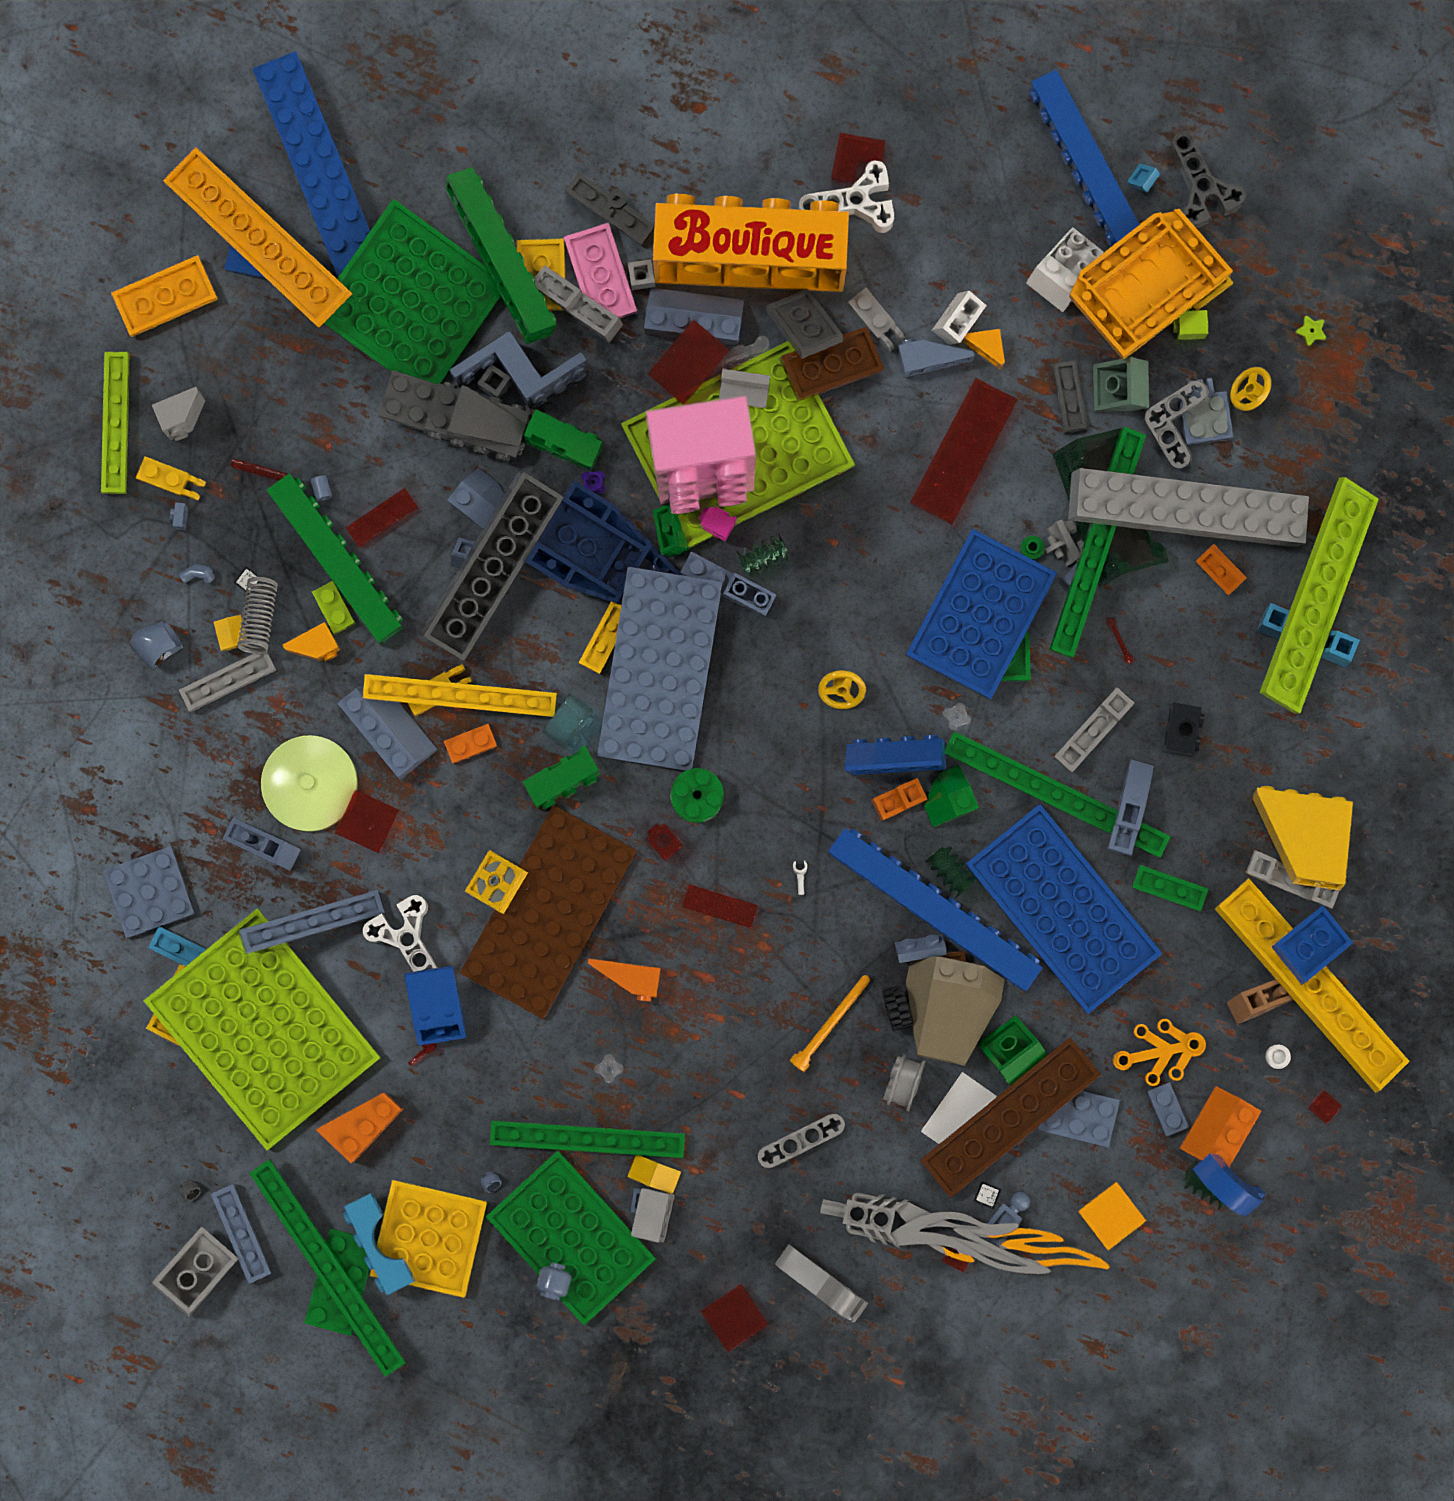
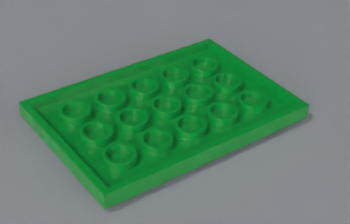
[486,1151,656,1325]

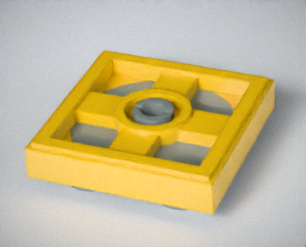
[465,850,528,914]

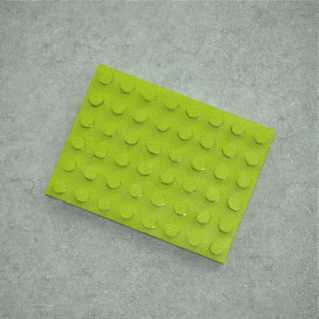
[621,341,855,549]
[144,908,381,1150]

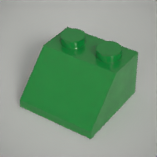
[977,1015,1048,1086]

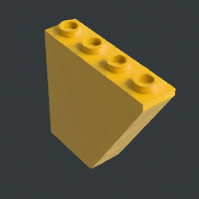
[1253,786,1353,891]

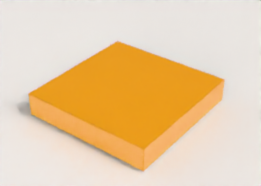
[1078,1182,1146,1250]

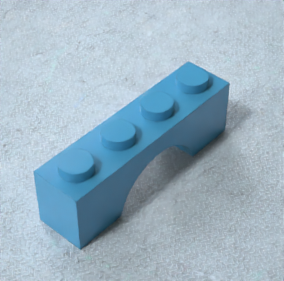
[1257,603,1360,667]
[343,1193,416,1295]

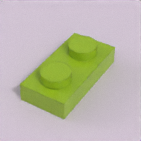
[312,581,355,635]

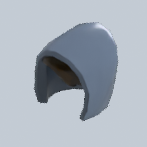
[130,621,183,668]

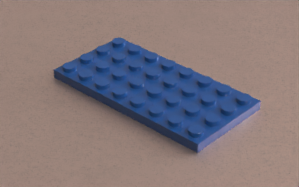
[965,804,1163,1014]

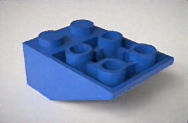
[404,966,466,1046]

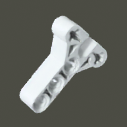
[799,161,894,233]
[363,895,438,972]

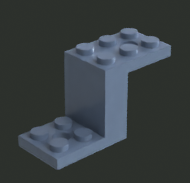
[450,331,588,408]

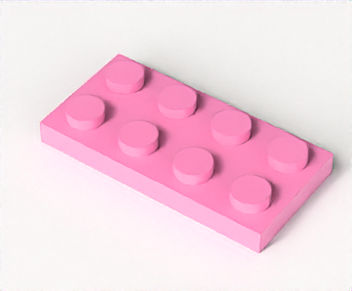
[564,223,637,318]

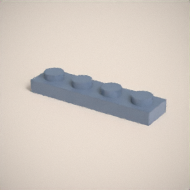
[211,1184,272,1284]

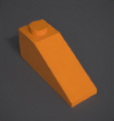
[588,959,661,1002]

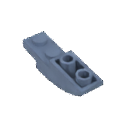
[680,552,777,616]
[1107,760,1154,856]

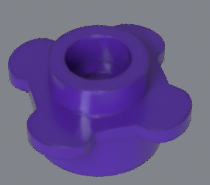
[581,471,605,494]

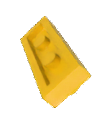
[579,602,622,675]

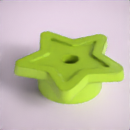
[1296,316,1326,346]

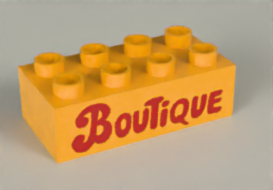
[653,194,849,292]

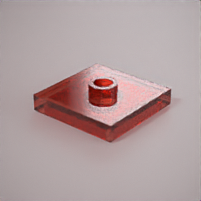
[334,790,399,853]
[701,1284,768,1352]

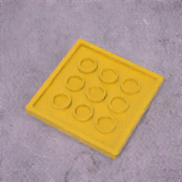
[370,1180,488,1298]

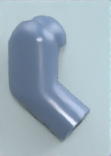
[178,564,215,584]

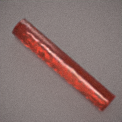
[231,458,287,480]

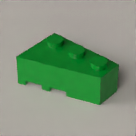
[524,409,603,472]
[523,745,600,810]

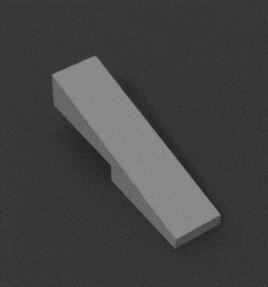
[534,265,623,343]

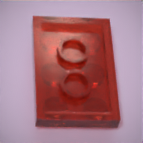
[648,319,730,405]

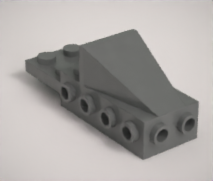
[378,370,530,463]

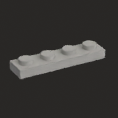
[179,651,277,712]

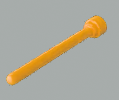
[789,975,870,1072]

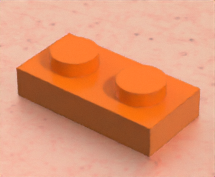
[1196,544,1247,596]
[444,724,497,764]

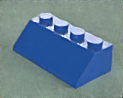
[845,735,946,775]

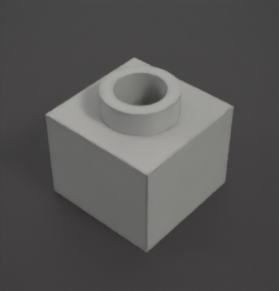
[628,259,655,290]

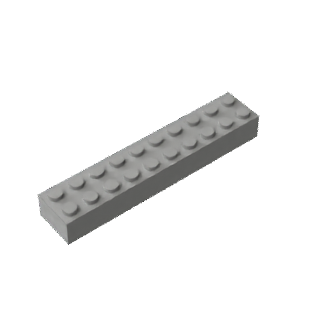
[1068,468,1309,548]

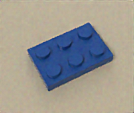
[1271,905,1353,985]

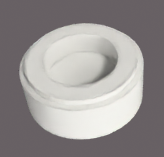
[1265,1045,1291,1069]

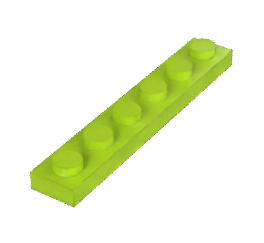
[101,352,130,494]

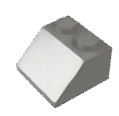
[152,387,205,441]

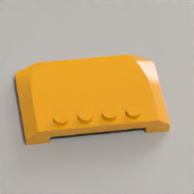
[1069,209,1233,360]

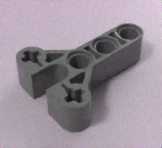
[1170,132,1246,229]

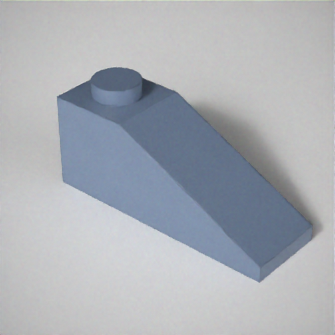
[897,338,974,377]
[223,818,301,871]

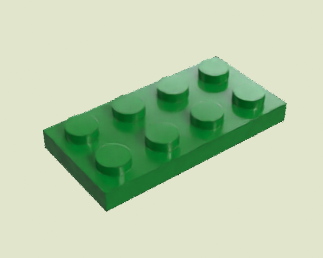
[304,1228,378,1336]

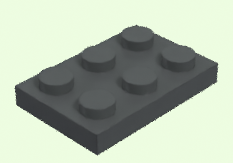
[766,289,843,359]

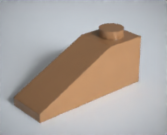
[1227,980,1294,1024]

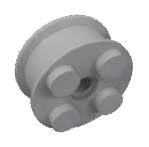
[883,1054,925,1112]

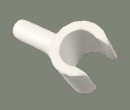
[793,860,807,895]

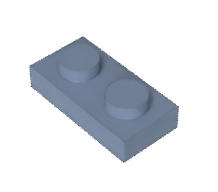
[895,934,947,963]
[1147,1082,1189,1137]

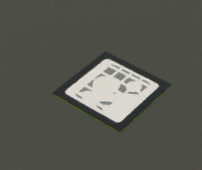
[233,566,260,595]
[974,1181,1001,1209]

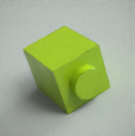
[1172,310,1208,340]

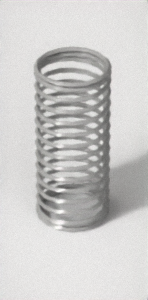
[237,577,278,654]

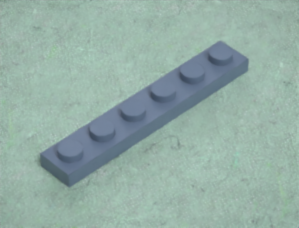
[238,890,385,954]

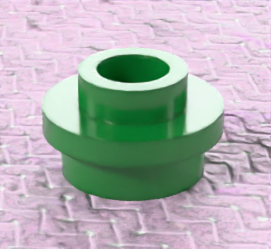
[1020,535,1044,560]

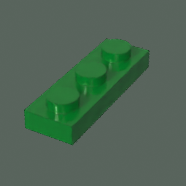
[1131,865,1208,912]

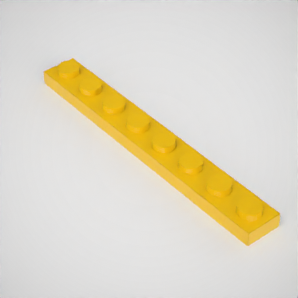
[362,674,557,717]

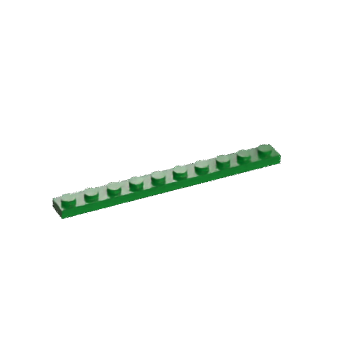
[1049,426,1146,659]
[945,731,1171,858]
[249,1159,406,1377]

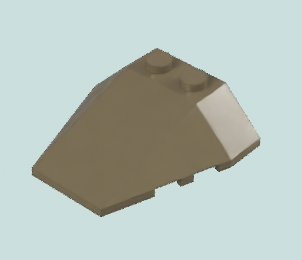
[906,956,1005,1066]

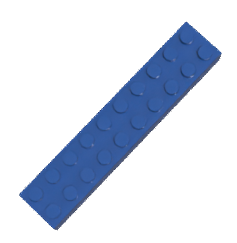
[252,51,370,276]

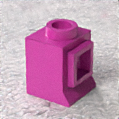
[699,506,737,542]

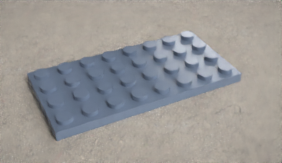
[597,567,723,770]

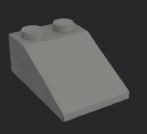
[152,1227,238,1317]

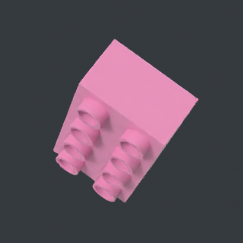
[646,396,755,514]

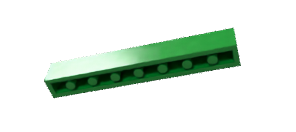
[444,167,556,344]
[267,473,403,645]

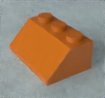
[1179,1086,1261,1167]

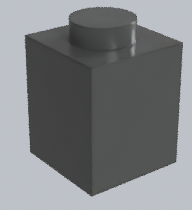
[477,364,512,399]

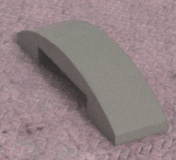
[1054,688,1134,773]
[1246,850,1339,909]

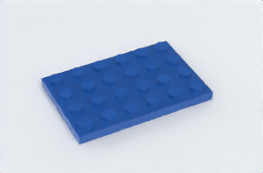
[906,529,1057,700]

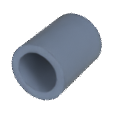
[310,475,332,501]

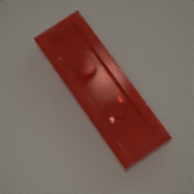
[346,488,419,548]
[682,884,758,928]

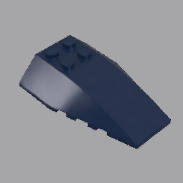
[525,480,683,605]

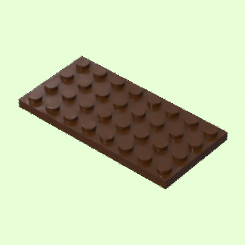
[460,805,637,1020]

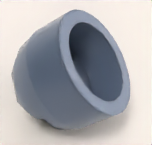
[480,1172,502,1193]

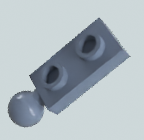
[973,1192,1030,1247]

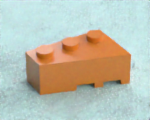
[316,1093,404,1163]

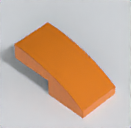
[871,778,928,821]

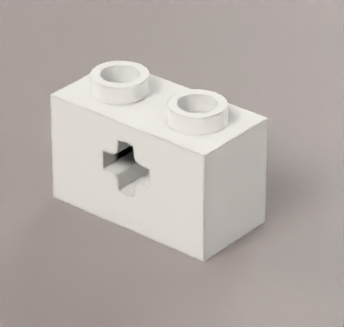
[932,291,987,345]

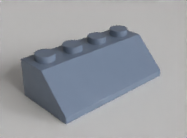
[644,288,744,347]
[338,684,437,780]

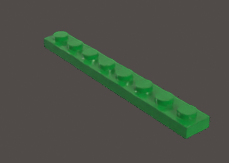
[490,1121,685,1158]

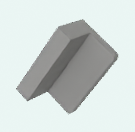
[719,369,770,408]
[631,1188,675,1243]

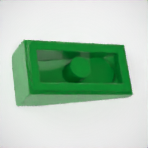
[652,503,689,557]

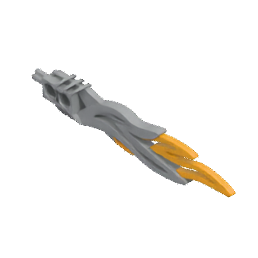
[820,1193,1110,1274]

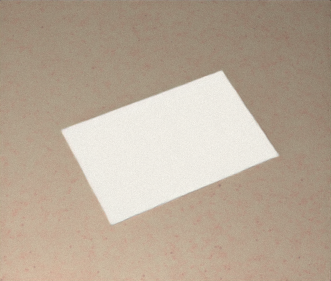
[921,1072,997,1144]

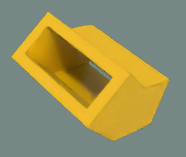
[214,615,247,651]

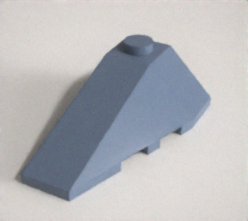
[447,467,505,530]

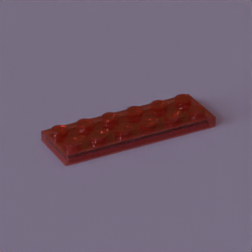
[910,378,1018,525]

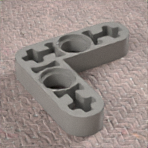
[1145,381,1209,468]

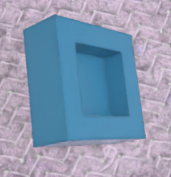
[1127,163,1160,192]

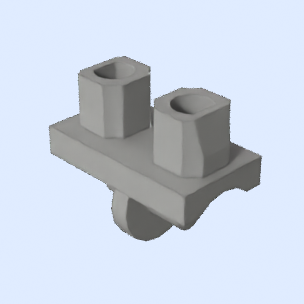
[1045,519,1084,567]

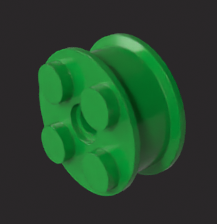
[670,768,724,823]

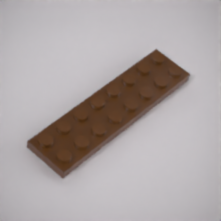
[920,1037,1101,1198]

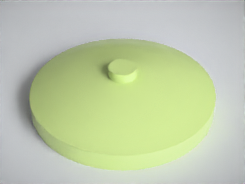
[261,735,358,832]

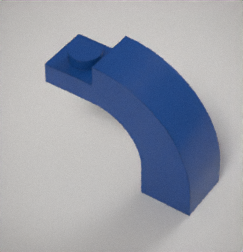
[1193,1153,1266,1217]

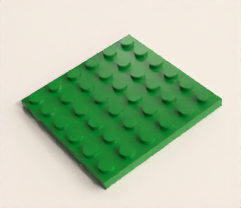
[323,198,501,385]

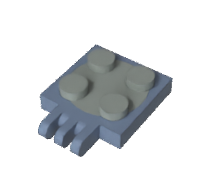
[1178,378,1233,445]

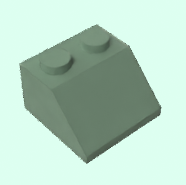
[1093,357,1149,412]

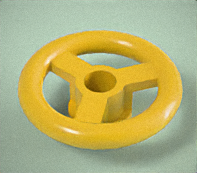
[1230,367,1271,411]
[818,670,866,709]

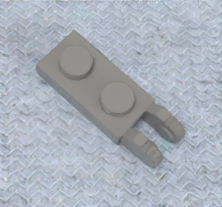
[848,288,906,352]

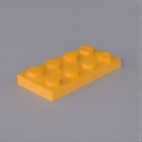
[111,255,218,337]

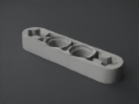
[758,1114,845,1168]

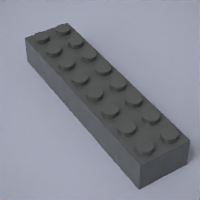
[420,471,564,661]

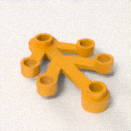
[1112,1019,1206,1086]

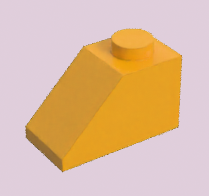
[283,622,341,662]

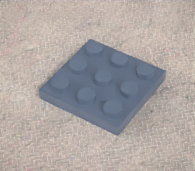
[103,846,196,939]

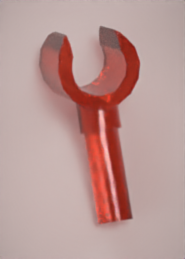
[408,1043,436,1067]

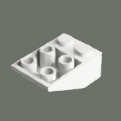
[1026,227,1104,312]

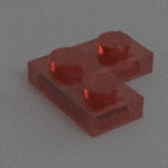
[831,133,886,184]

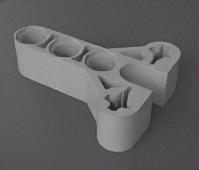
[775,1245,869,1323]

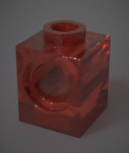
[646,823,683,862]

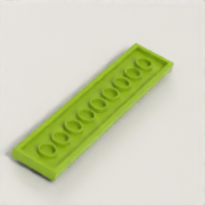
[1259,477,1379,714]

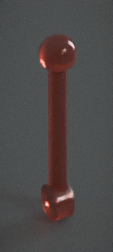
[1107,617,1133,664]

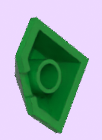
[924,766,979,828]

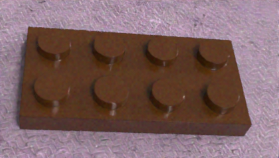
[779,326,885,402]

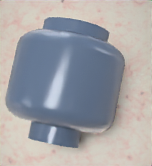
[536,1262,571,1300]

